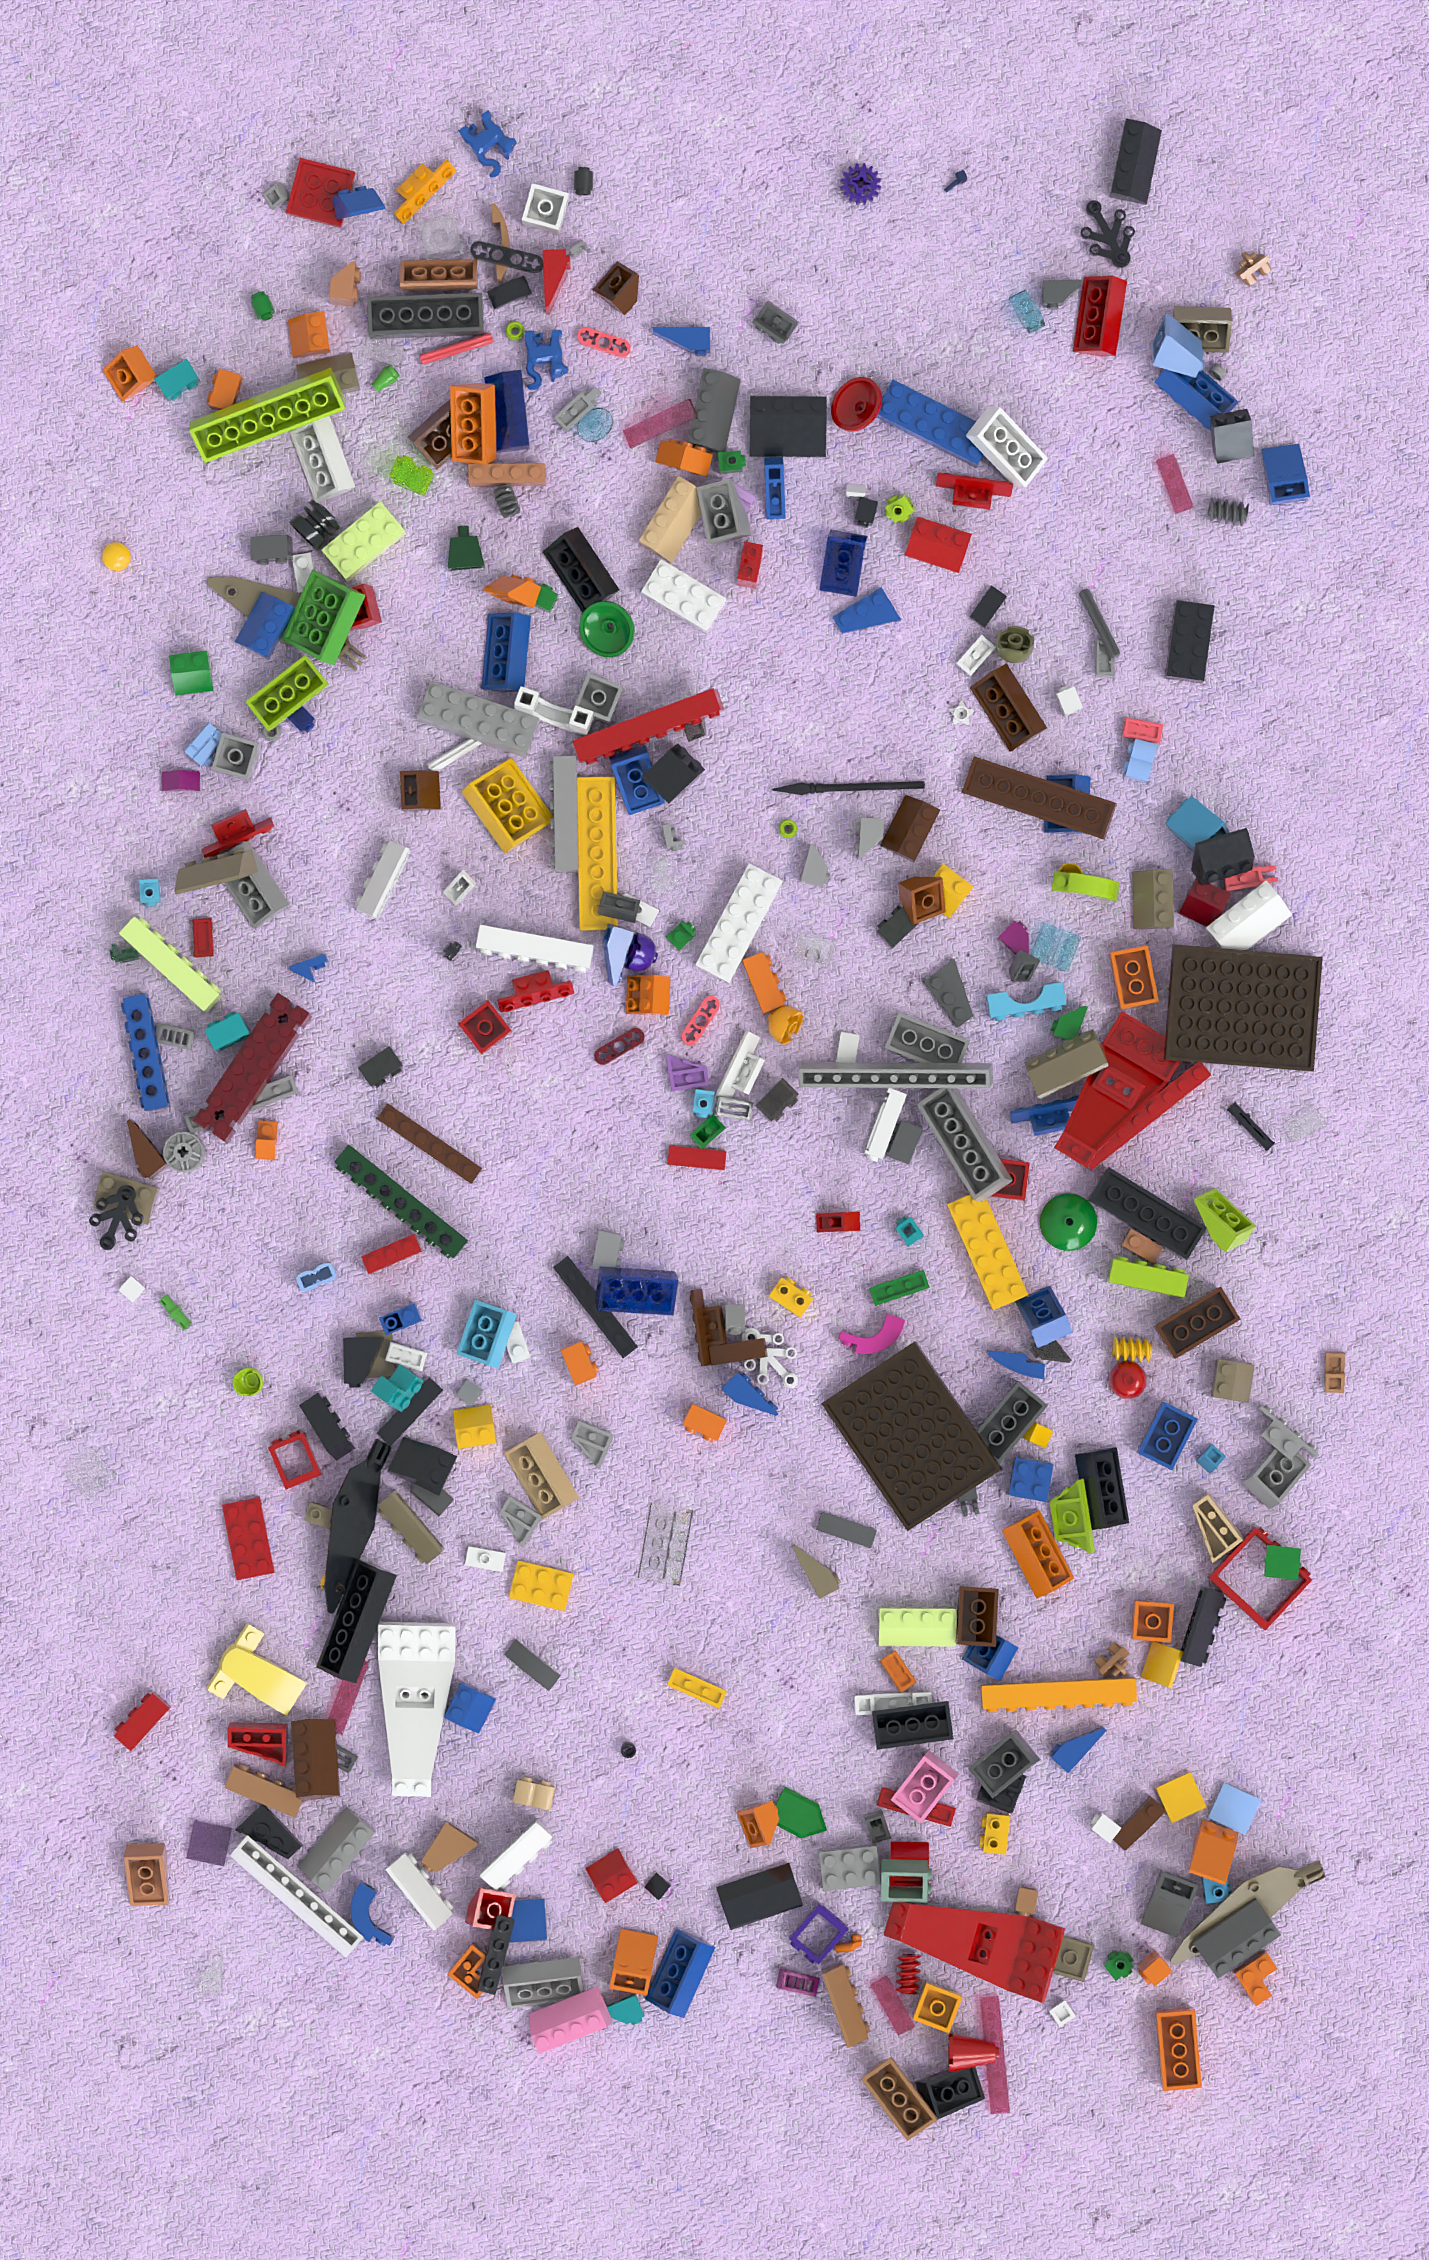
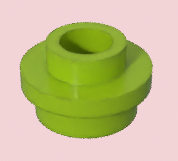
[506,321,525,341]
[778,819,798,838]

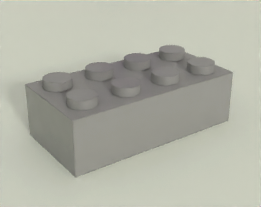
[884,1012,970,1063]

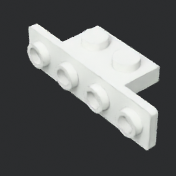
[714,1031,765,1105]

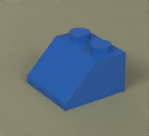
[332,186,385,220]
[962,1635,1019,1681]
[444,1682,496,1733]

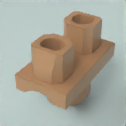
[1234,252,1272,286]
[1094,1642,1130,1678]

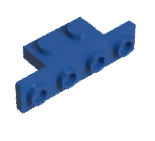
[1010,1096,1079,1136]

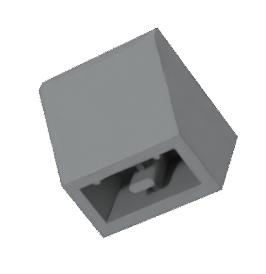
[854,817,884,859]

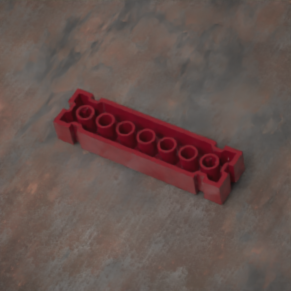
[193,993,312,1144]

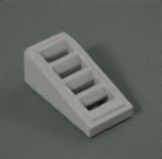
[156,1023,196,1050]

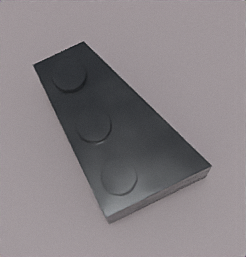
[299,1393,356,1461]

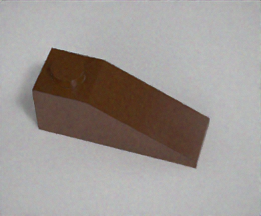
[1113,1796,1166,1851]

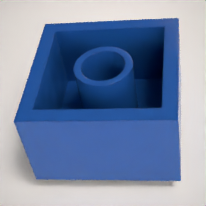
[1007,1457,1054,1502]

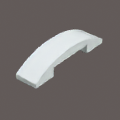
[854,1692,932,1715]

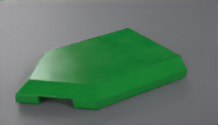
[775,1786,827,1839]

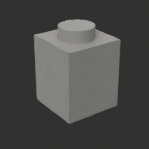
[725,1304,745,1335]

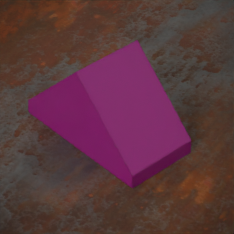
[162,770,200,791]

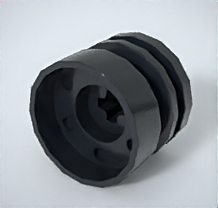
[289,499,340,551]

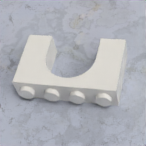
[514,687,593,736]

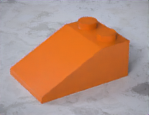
[1189,1820,1239,1885]

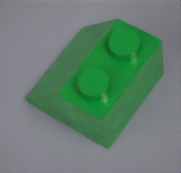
[169,650,214,696]

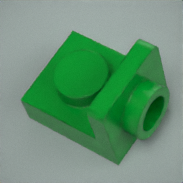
[666,920,696,951]

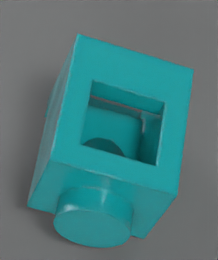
[895,1216,924,1247]

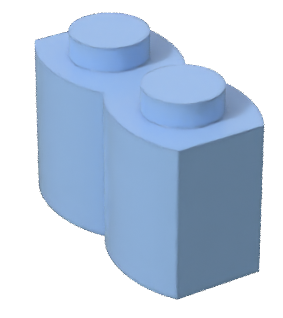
[1122,739,1158,783]
[296,1263,338,1291]

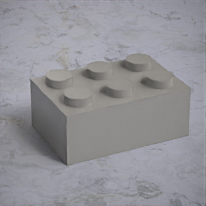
[818,1844,881,1891]

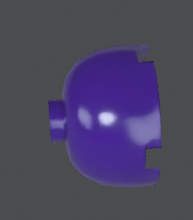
[623,932,658,971]

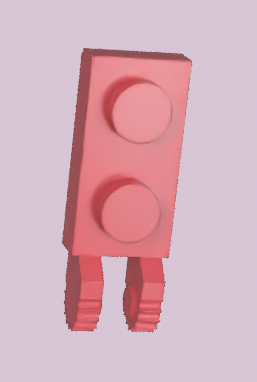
[1223,865,1278,892]

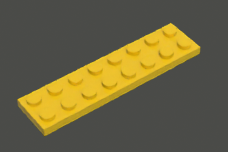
[577,777,618,931]

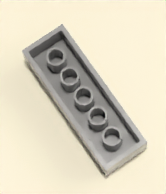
[418,681,539,758]
[917,1088,1013,1202]

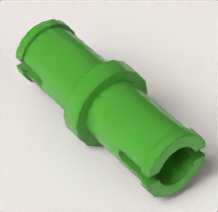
[159,1294,193,1331]

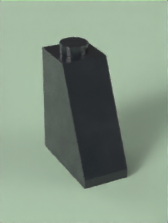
[343,1337,384,1388]

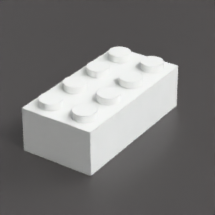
[966,406,1048,487]
[641,559,727,634]

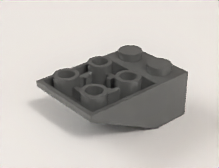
[1140,1869,1199,1938]

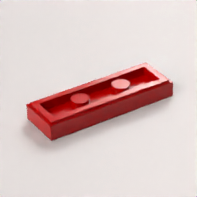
[667,1145,727,1170]

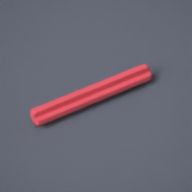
[420,333,493,365]

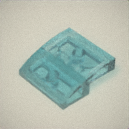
[1031,923,1081,972]

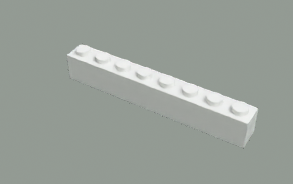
[230,1835,364,1957]

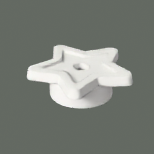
[949,701,974,725]

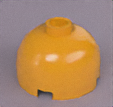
[768,1006,804,1045]

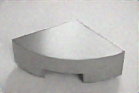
[569,241,588,259]

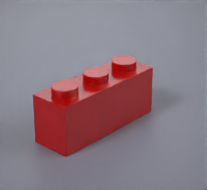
[361,1234,423,1274]
[114,1692,171,1751]

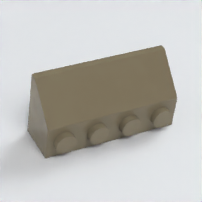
[174,848,258,895]
[1024,1029,1109,1099]
[377,1490,445,1564]

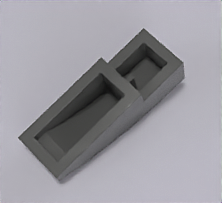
[504,1639,561,1691]

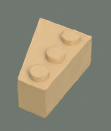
[1192,1491,1244,1563]

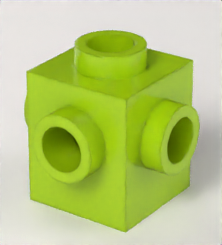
[884,492,915,523]

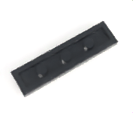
[377,1377,443,1446]

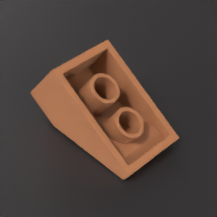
[124,1843,169,1906]

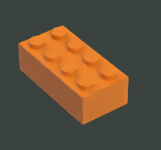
[1155,2007,1202,2091]

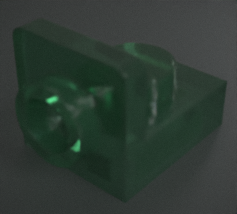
[109,944,140,964]

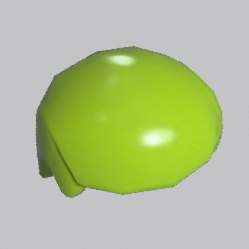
[232,1367,264,1396]

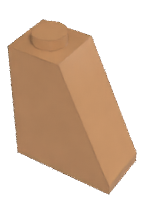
[421,1821,479,1873]

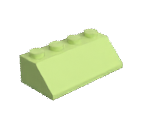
[879,1607,957,1646]

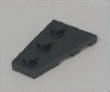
[235,1804,303,1859]

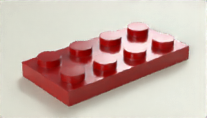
[222,1497,275,1580]

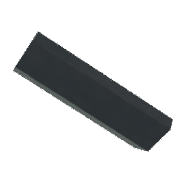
[716,1863,803,1930]

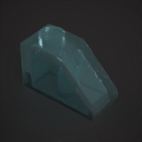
[1009,289,1046,334]

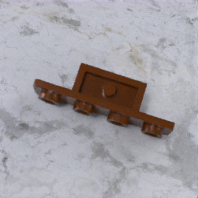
[690,1289,727,1366]

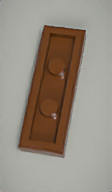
[709,1338,768,1366]

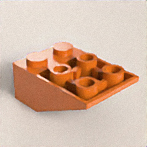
[609,1928,658,1996]

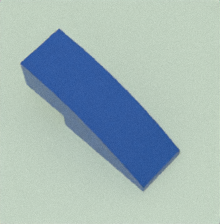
[987,1350,1045,1379]

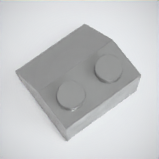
[212,733,261,782]

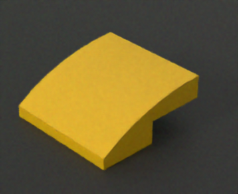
[1140,1641,1183,1688]

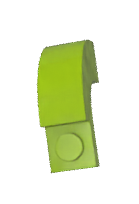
[1051,871,1120,902]

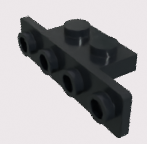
[477,1915,515,1995]

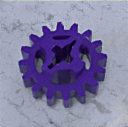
[840,163,881,206]

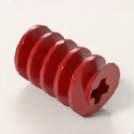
[895,1953,921,1995]

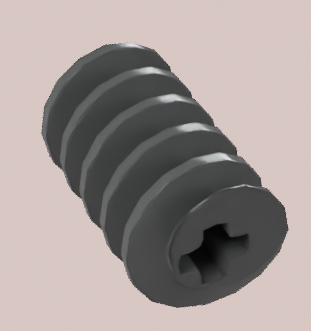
[1208,497,1249,527]

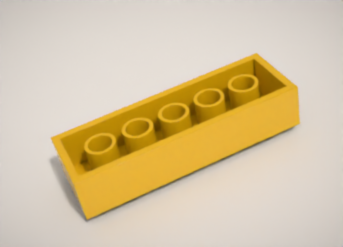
[946,1194,1028,1310]

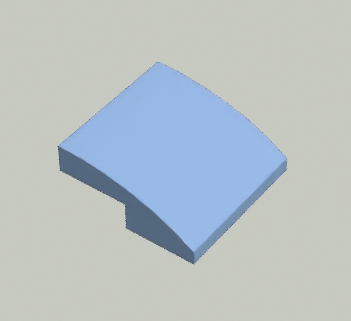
[1208,1783,1262,1835]

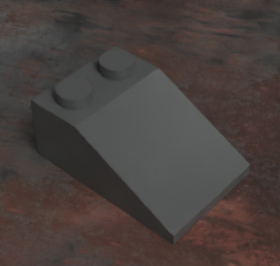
[968,1730,1041,1799]

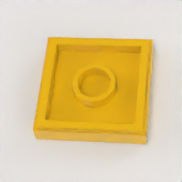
[1155,1772,1207,1823]

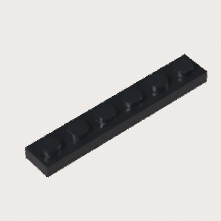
[553,1256,638,1358]

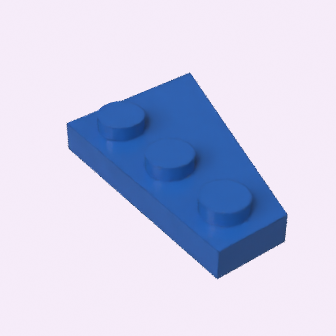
[832,587,901,634]

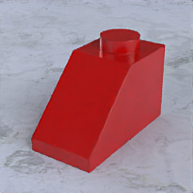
[816,1212,860,1233]

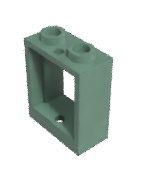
[881,1859,932,1903]

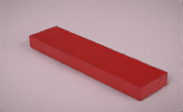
[877,1787,956,1827]

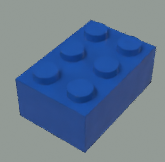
[1136,1401,1198,1470]

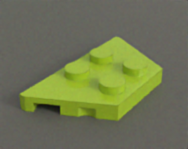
[1049,1479,1095,1553]

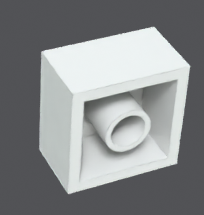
[522,183,569,235]

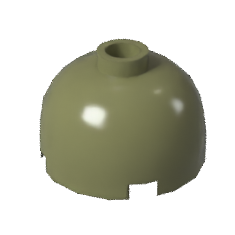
[996,626,1034,663]

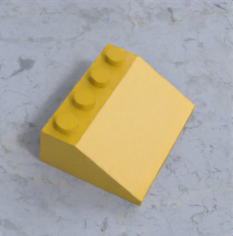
[461,757,554,854]

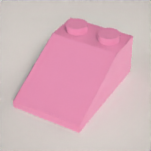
[891,1750,959,1823]

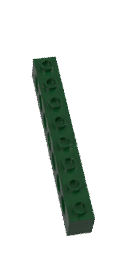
[334,1144,469,1259]

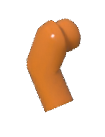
[835,1934,863,1953]

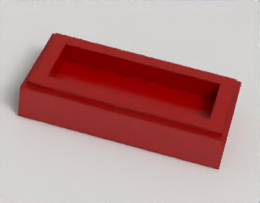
[192,918,214,958]

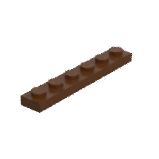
[377,1103,483,1184]

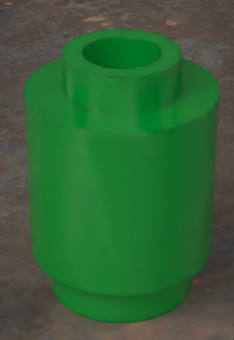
[250,291,275,321]

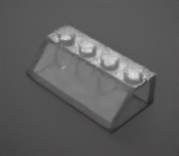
[638,1502,693,1586]

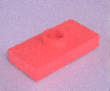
[1122,717,1163,744]

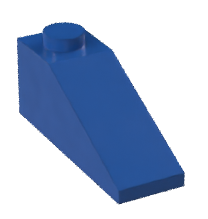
[653,327,710,356]
[764,457,786,520]
[1050,1726,1107,1773]

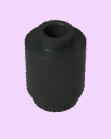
[574,167,593,196]

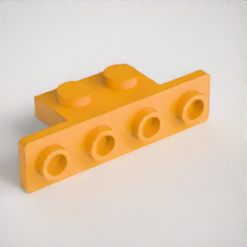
[394,159,456,225]

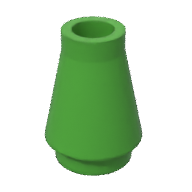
[371,364,400,392]

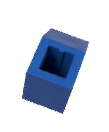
[379,1303,423,1335]

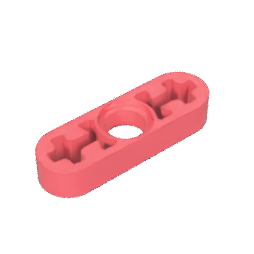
[577,327,631,358]
[682,996,720,1046]

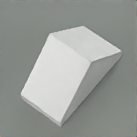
[443,870,477,906]

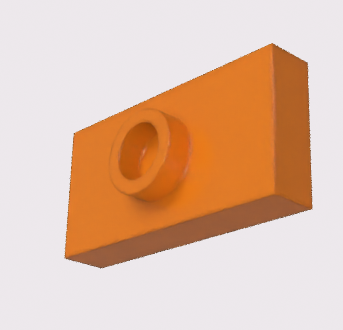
[880,1650,917,1693]

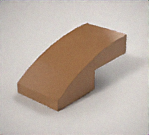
[1324,1351,1345,1393]

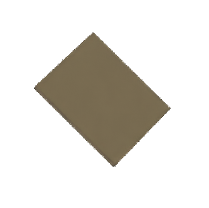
[355,1331,395,1378]

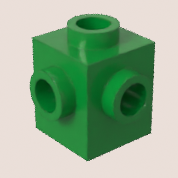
[1102,1949,1134,1981]

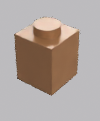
[1014,1886,1039,1916]

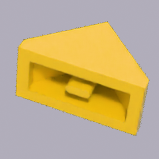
[1022,1422,1053,1449]

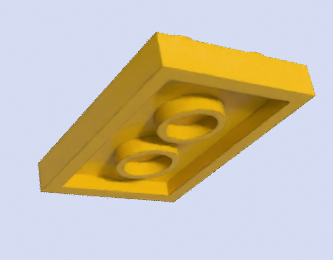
[509,1560,574,1611]

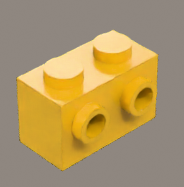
[769,1276,813,1318]
[979,1812,1010,1855]

